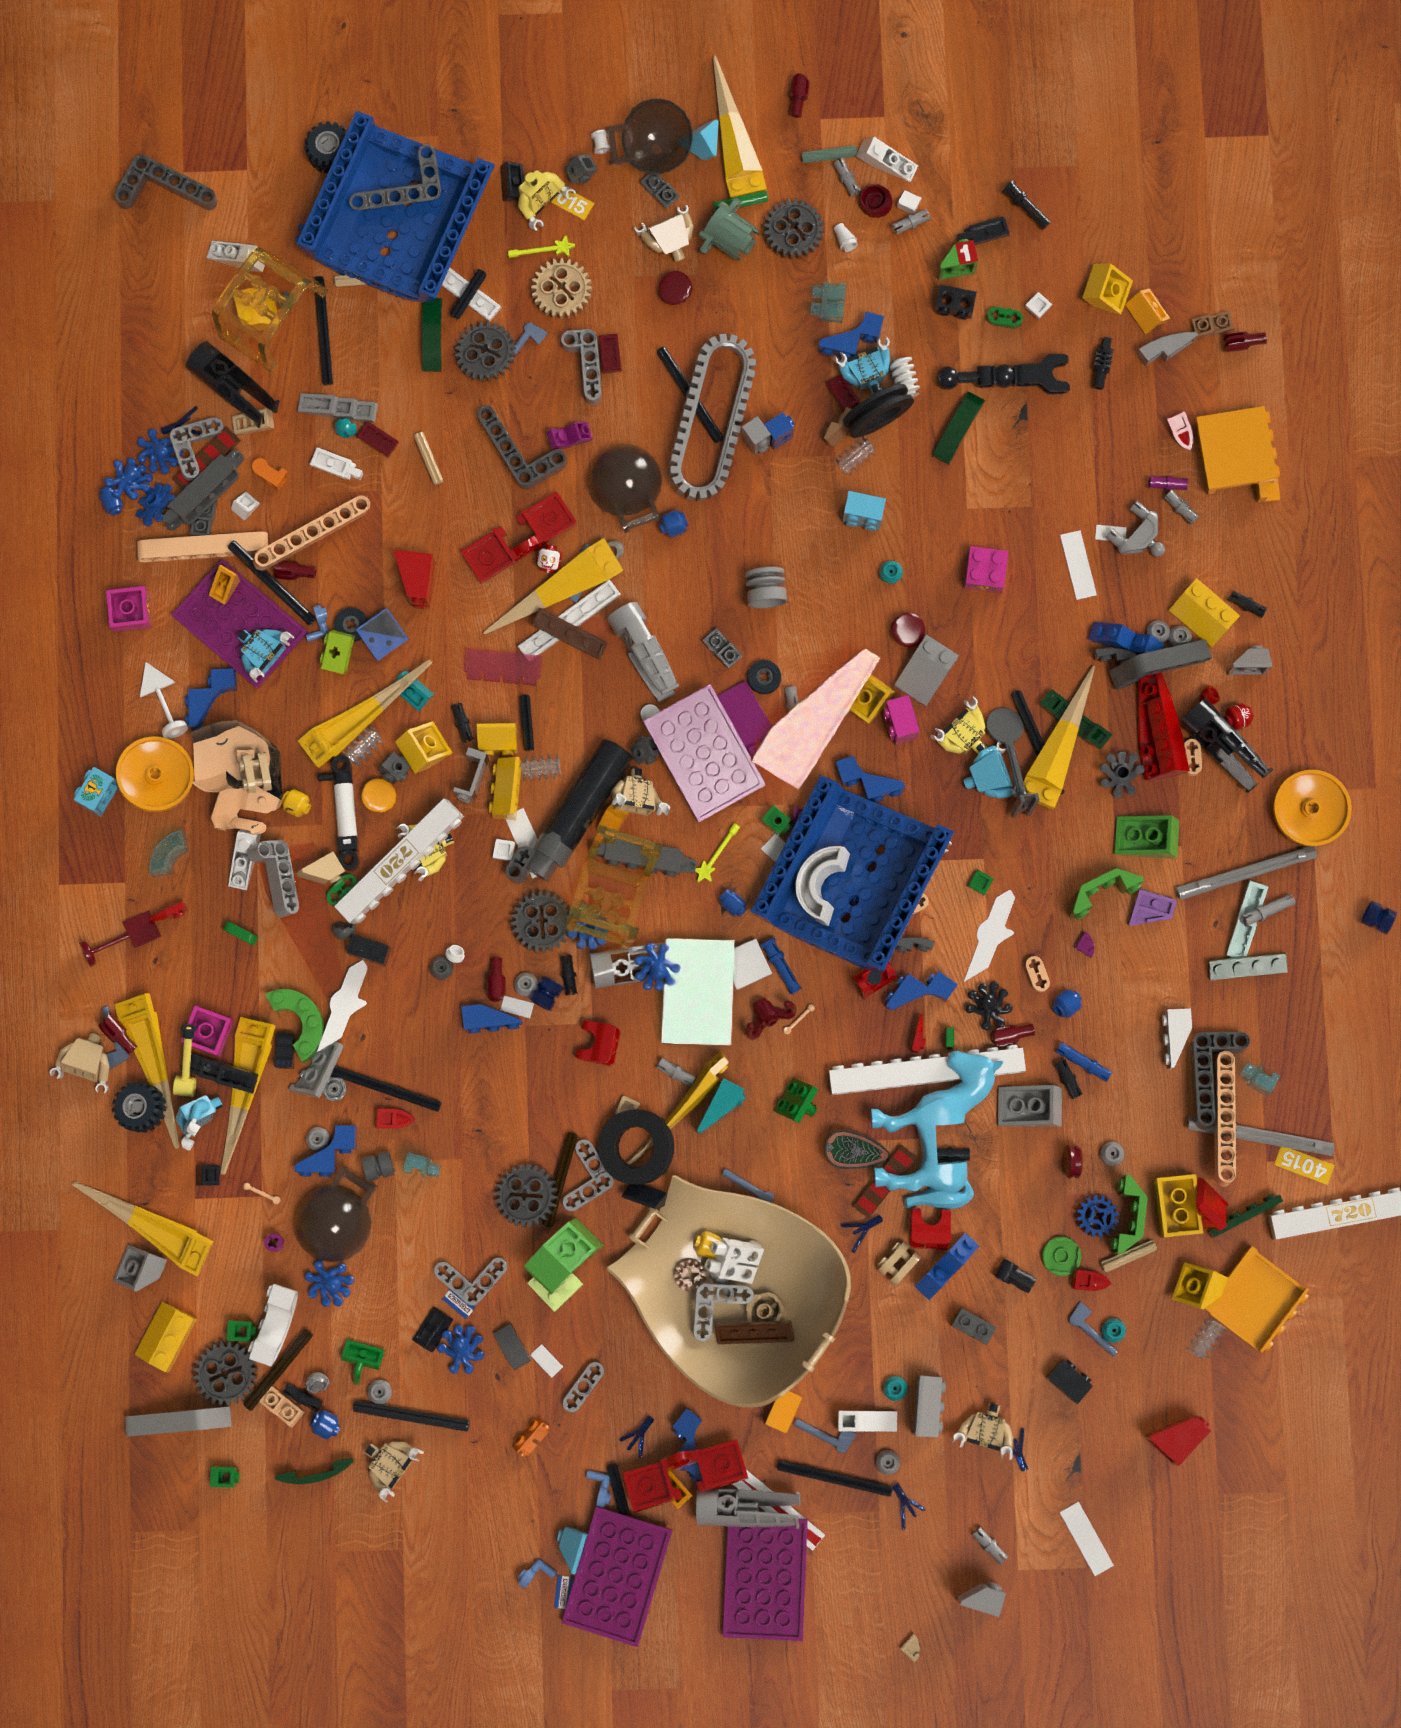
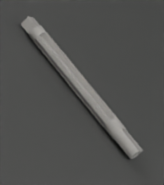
[1176,847,1317,900]
[1187,1116,1335,1156]

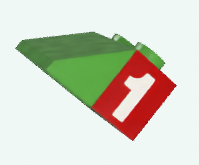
[938,239,978,280]

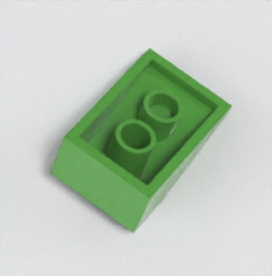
[1115,815,1179,858]

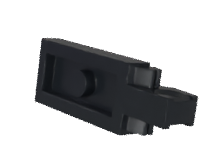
[956,216,1010,245]

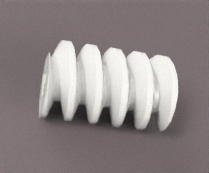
[890,357,920,398]

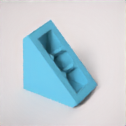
[676,119,718,161]

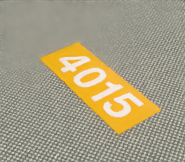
[551,190,595,220]
[1274,1147,1335,1185]

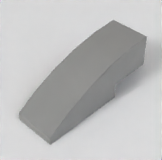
[1137,332,1198,366]

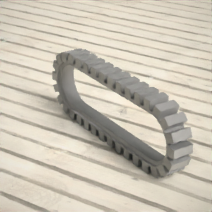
[667,334,756,502]

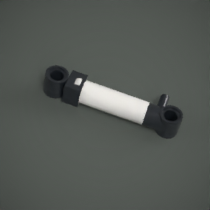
[317,755,360,872]

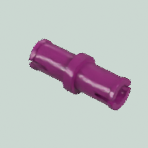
[1148,476,1188,491]

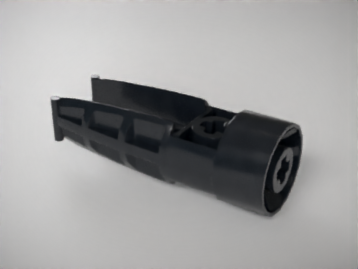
[186,341,280,428]
[1180,698,1273,793]

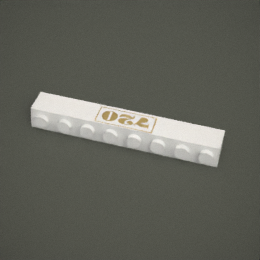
[335,799,464,924]
[1268,1188,1401,1240]

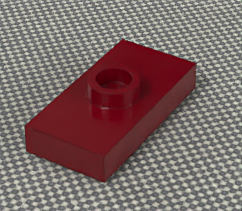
[599,334,622,374]
[826,374,861,412]
[357,421,399,458]

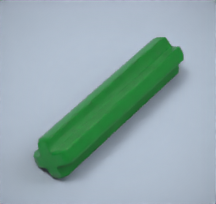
[713,191,768,212]

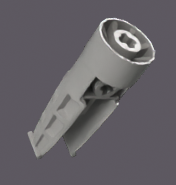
[607,602,679,702]
[589,941,693,989]
[696,1489,801,1529]

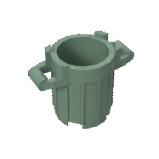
[699,198,760,261]

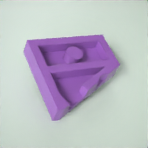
[1129,889,1177,926]

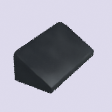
[500,161,524,202]
[622,1184,667,1209]
[412,1306,453,1352]

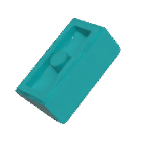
[394,670,434,711]

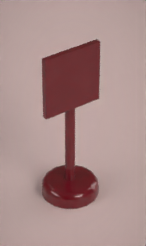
[79,911,161,967]

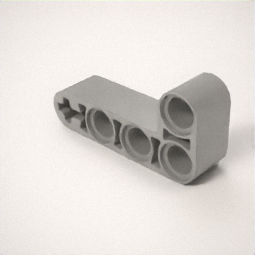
[561,329,602,405]
[247,840,299,918]

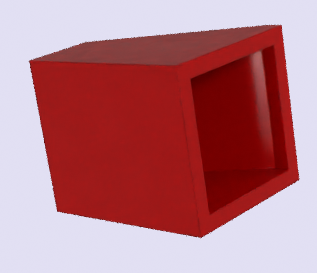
[394,550,436,609]
[1145,1416,1211,1466]

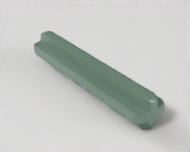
[802,145,857,163]

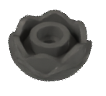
[332,922,356,939]
[430,956,453,980]

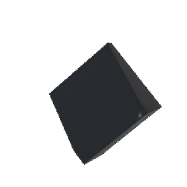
[196,1165,220,1186]

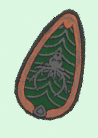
[824,1130,890,1169]

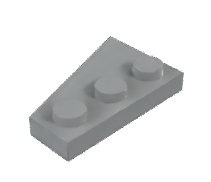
[288,1042,344,1098]

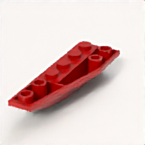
[1138,672,1190,781]

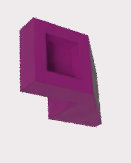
[546,422,593,449]

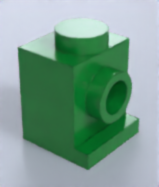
[761,805,792,837]
[226,1321,257,1342]
[210,1466,241,1488]

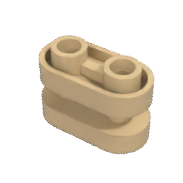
[239,752,272,793]
[878,1241,921,1286]

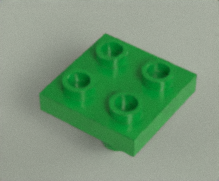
[774,1078,819,1123]

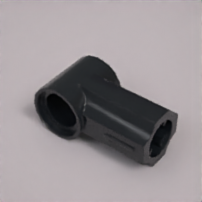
[994,1259,1036,1293]

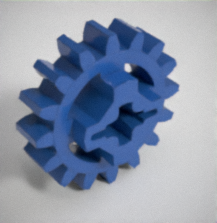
[1076,1195,1119,1238]

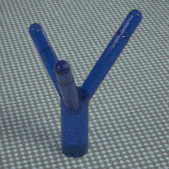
[161,406,202,435]
[841,1215,883,1253]
[620,1415,654,1458]
[1012,1428,1029,1471]
[892,1483,925,1530]

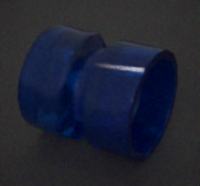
[1361,901,1397,934]
[529,976,564,1012]

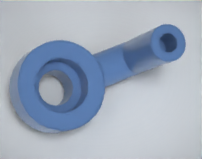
[306,605,329,642]
[586,1470,611,1508]
[517,1559,557,1589]

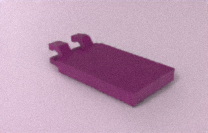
[717,681,776,759]

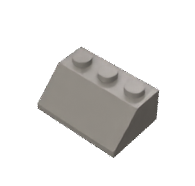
[913,1375,946,1438]
[956,1581,1006,1617]

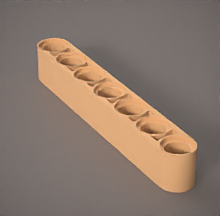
[253,496,370,571]
[137,532,268,562]
[1214,1051,1236,1187]

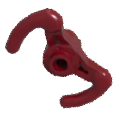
[745,998,797,1040]

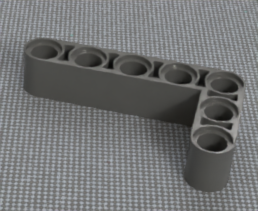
[349,144,441,210]
[115,155,218,210]
[478,406,567,490]
[1109,640,1212,690]
[1191,1032,1250,1130]

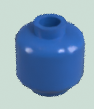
[659,510,689,538]
[1052,989,1082,1018]
[309,1410,340,1440]

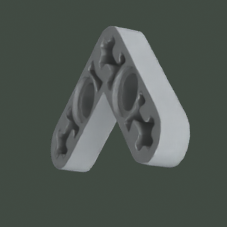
[170,417,223,481]
[563,1140,614,1211]
[434,1258,508,1306]
[693,1283,754,1341]

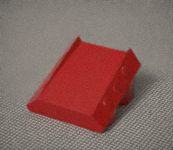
[1196,1177,1229,1231]

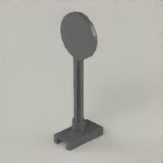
[986,708,1040,818]

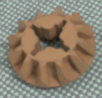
[674,1260,706,1291]

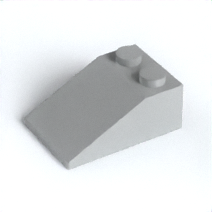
[894,635,959,707]
[998,1085,1062,1127]

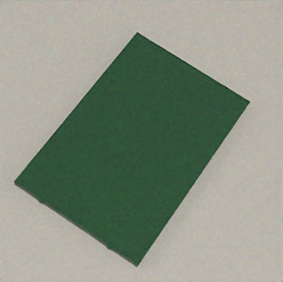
[661,938,735,1045]

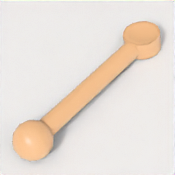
[784,1004,815,1035]
[243,1182,281,1204]

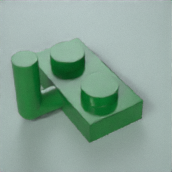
[341,1340,385,1385]

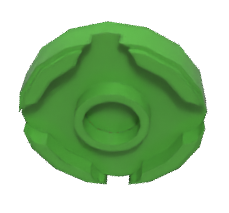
[1042,1237,1082,1276]

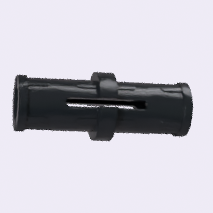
[1228,590,1267,618]
[451,703,474,743]
[560,955,578,996]
[1054,1059,1083,1099]
[937,1147,970,1162]
[282,1383,323,1412]

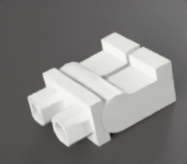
[705,1238,764,1284]

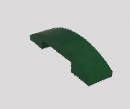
[422,298,442,372]
[932,392,985,465]
[1040,689,1113,750]
[275,1457,355,1484]

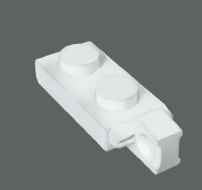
[310,448,364,480]

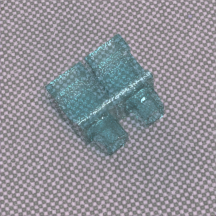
[810,282,847,323]
[1239,1063,1281,1096]
[403,1152,441,1179]

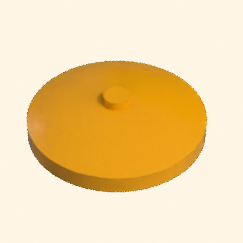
[116,736,194,812]
[1273,770,1352,847]

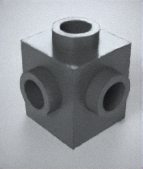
[564,154,598,184]
[630,736,660,765]
[377,752,410,784]

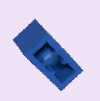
[764,412,795,450]

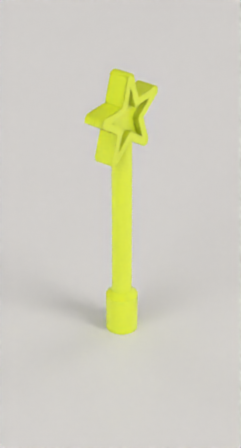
[508,236,575,258]
[695,823,740,882]

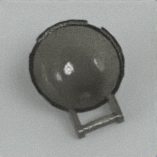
[605,99,693,174]
[587,444,662,533]
[294,1165,377,1263]

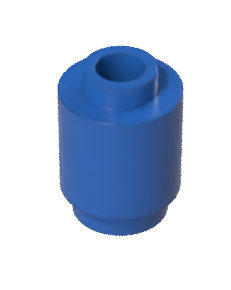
[99,486,124,516]
[718,889,747,917]

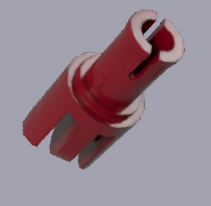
[790,73,810,118]
[1223,331,1267,353]
[274,560,316,580]
[486,957,506,1003]
[98,1014,138,1055]
[990,1024,1035,1047]

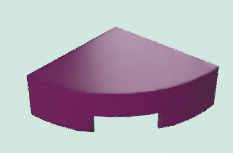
[1075,932,1094,958]

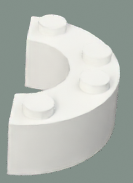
[796,846,850,926]
[248,1284,298,1367]

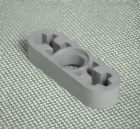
[563,1362,604,1412]

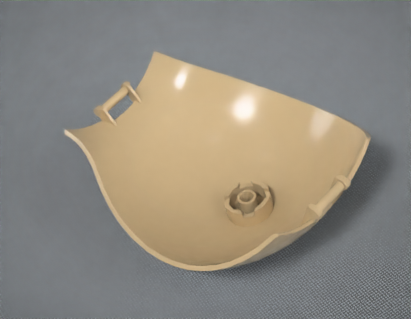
[607,1175,851,1408]

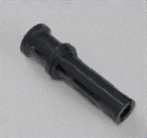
[1002,180,1051,230]

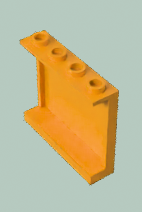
[1196,406,1280,495]
[1203,1246,1309,1353]

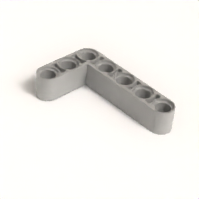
[125,1407,232,1437]

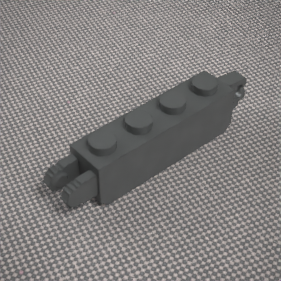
[162,449,244,531]
[590,837,697,877]

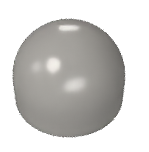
[608,540,624,559]

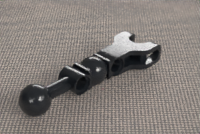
[936,354,1070,395]

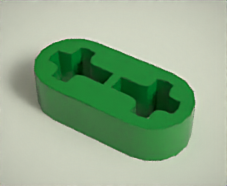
[987,307,1023,329]
[326,874,358,907]
[222,921,259,946]

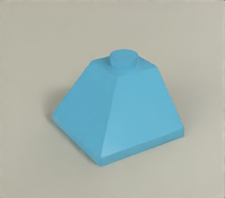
[557,1526,588,1574]

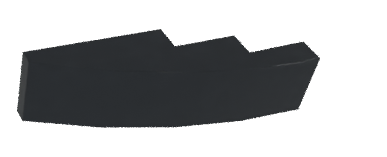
[181,1052,259,1094]

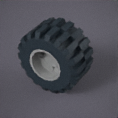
[304,121,347,174]
[112,1082,167,1133]

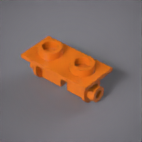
[512,1417,550,1458]

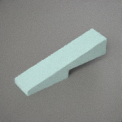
[1226,880,1268,957]

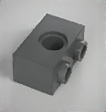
[951,1308,996,1345]

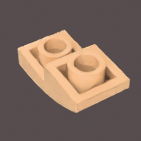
[259,1386,305,1428]

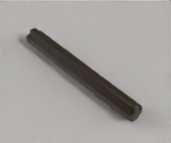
[543,1132,578,1227]
[244,1329,313,1411]

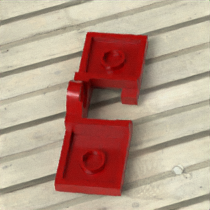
[460,491,577,584]
[623,1439,749,1513]

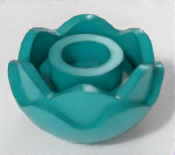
[335,418,358,438]
[879,560,903,584]
[1101,1318,1126,1343]
[883,1376,907,1401]

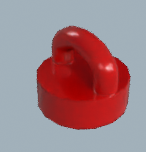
[1200,685,1220,705]

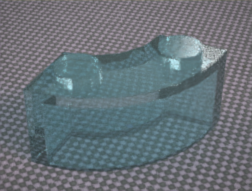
[149,830,189,877]

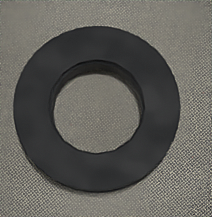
[843,384,914,438]
[598,1110,674,1184]

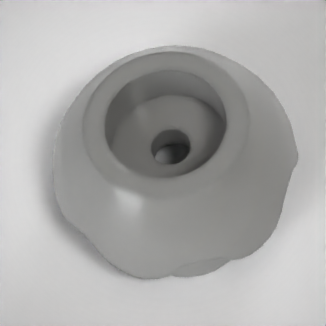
[1146,620,1170,643]
[1168,625,1192,647]
[514,972,538,997]
[323,1077,346,1101]
[306,1127,330,1152]
[1100,1142,1125,1166]
[305,1372,329,1393]
[367,1380,392,1404]
[875,1450,901,1475]

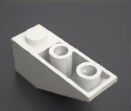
[856,137,918,182]
[206,241,268,272]
[228,829,261,891]
[1162,1008,1192,1069]
[838,1411,897,1431]

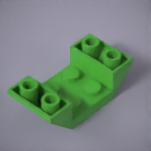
[1069,868,1144,920]
[1110,1175,1148,1255]
[524,1218,604,1295]

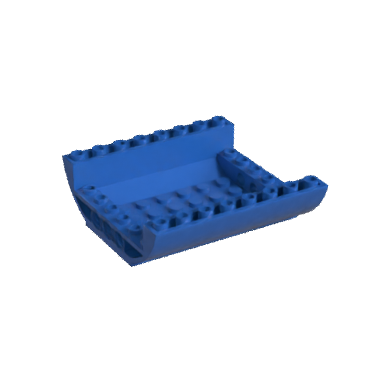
[296,111,495,302]
[750,775,954,973]

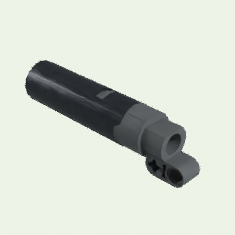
[505,739,633,884]

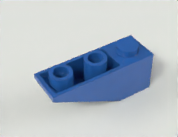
[462,1004,523,1034]

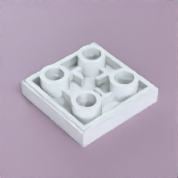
[721,939,772,990]

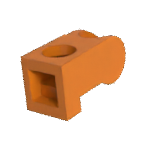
[252,458,290,491]

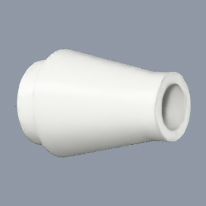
[834,223,858,252]

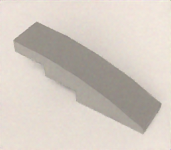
[298,393,378,422]

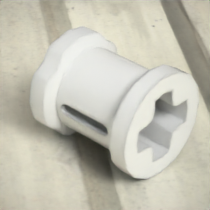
[591,130,611,154]

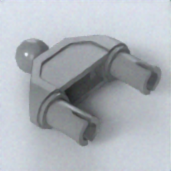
[1105,500,1165,557]

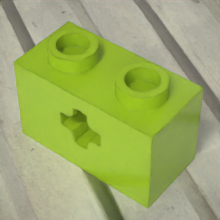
[320,630,355,674]

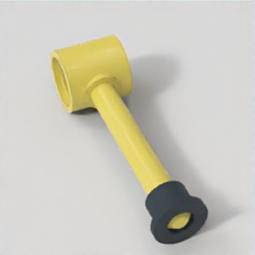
[173,1024,197,1097]

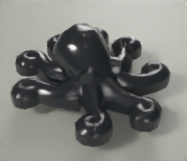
[1099,751,1145,798]
[966,981,1013,1030]

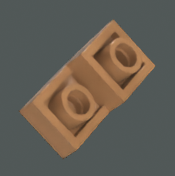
[1192,311,1234,338]
[824,407,852,447]

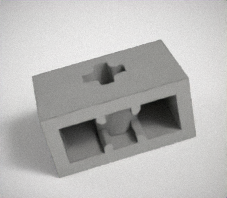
[742,416,771,455]

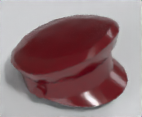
[859,184,893,218]
[658,271,692,305]
[891,613,925,647]
[1062,1145,1083,1179]

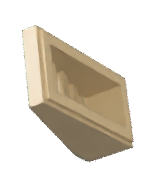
[232,408,274,435]

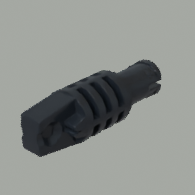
[1093,337,1114,390]

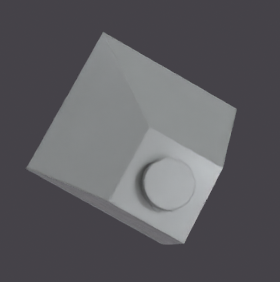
[1227,646,1272,675]
[113,1244,167,1292]

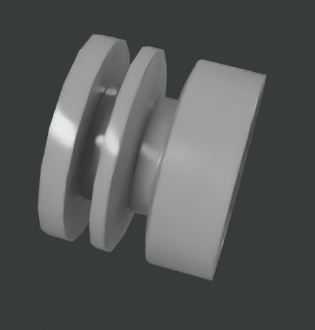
[745,567,787,608]

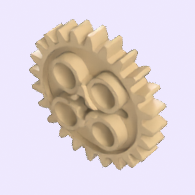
[531,258,592,319]

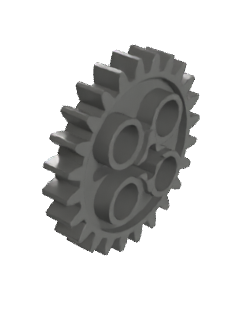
[764,198,824,259]
[455,321,516,382]
[511,890,574,954]
[495,1163,558,1228]
[193,1341,258,1406]

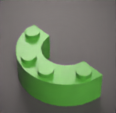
[265,989,325,1064]

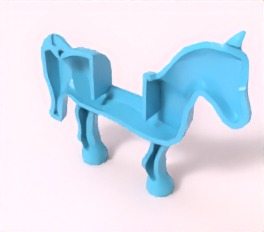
[870,1051,1003,1209]

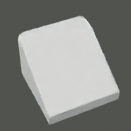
[897,191,922,215]
[231,491,260,520]

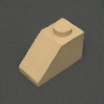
[296,852,345,884]

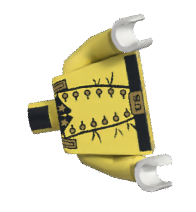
[518,170,576,231]
[930,695,987,754]
[396,824,454,881]

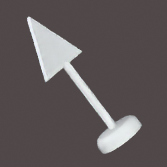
[140,662,188,739]

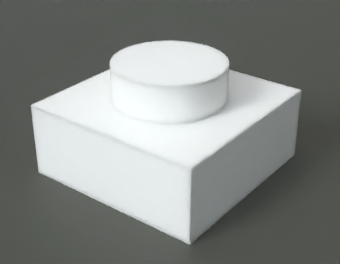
[1025,292,1052,320]
[493,839,515,861]

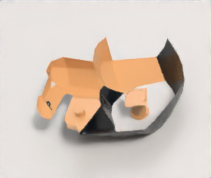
[191,720,282,834]

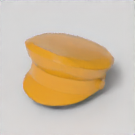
[361,779,396,812]

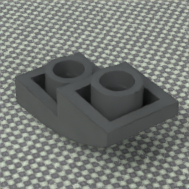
[640,170,680,209]
[190,501,217,536]
[701,628,742,669]
[1093,648,1136,664]
[895,938,935,954]
[494,1324,532,1370]

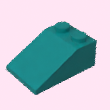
[697,1078,746,1135]

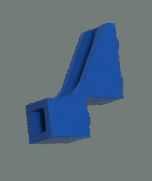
[818,312,884,359]
[1088,622,1164,655]
[185,668,237,731]
[835,756,905,803]
[885,971,958,1010]
[295,1125,357,1177]
[915,1233,979,1300]
[672,1408,703,1483]

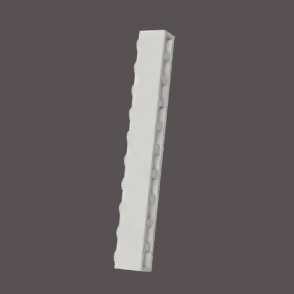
[828,1045,1026,1095]

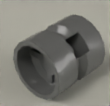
[362,1151,395,1182]

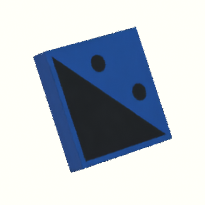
[355,608,408,661]

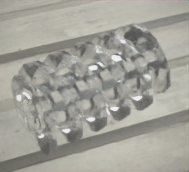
[834,435,876,476]
[341,725,383,766]
[521,754,561,781]
[1186,1317,1227,1361]

